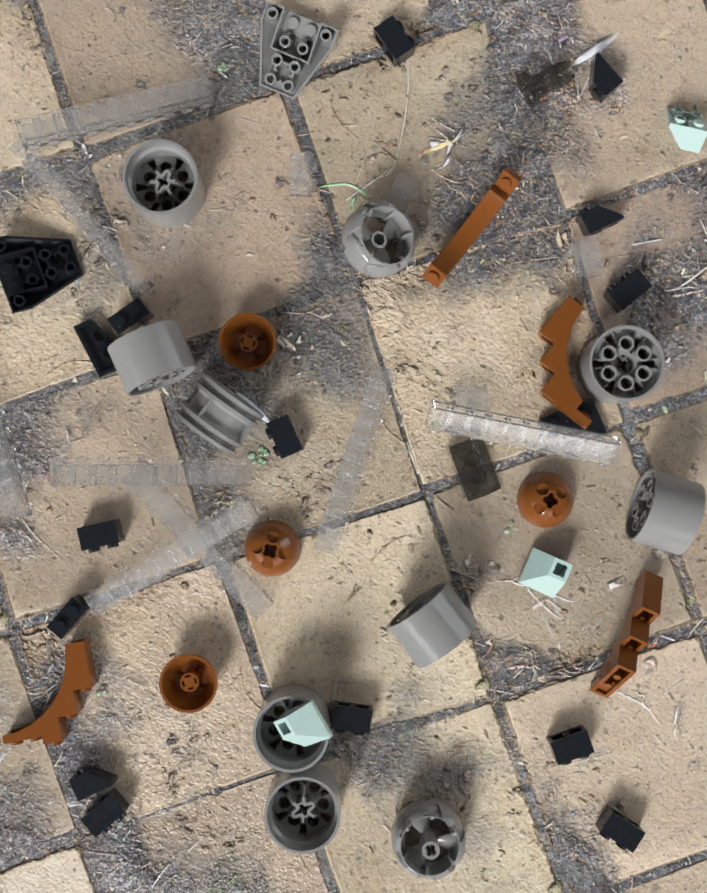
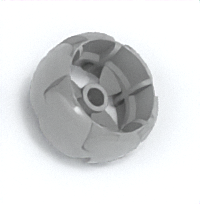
[341,201,416,278]
[391,799,466,880]

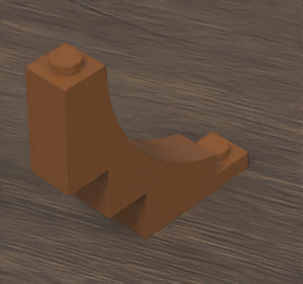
[422,167,522,288]
[538,296,592,430]
[590,570,663,698]

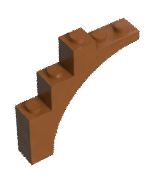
[2,638,98,746]

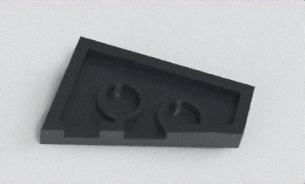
[73,319,116,379]
[538,398,607,437]

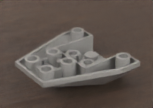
[259,0,339,100]

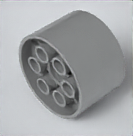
[122,139,206,227]
[107,320,197,396]
[577,325,665,404]
[625,469,706,555]
[387,581,478,668]
[253,684,330,773]
[264,763,341,854]

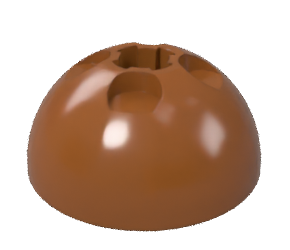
[219,313,276,371]
[517,471,574,528]
[244,520,301,577]
[159,654,218,713]

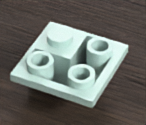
[665,107,707,153]
[518,547,573,598]
[273,700,333,747]

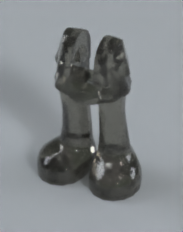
[517,60,575,107]

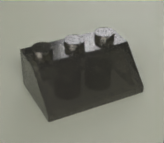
[446,435,501,502]

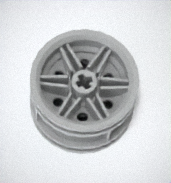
[174,372,264,456]

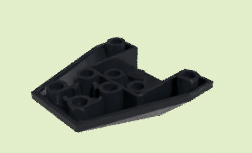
[0,236,83,314]

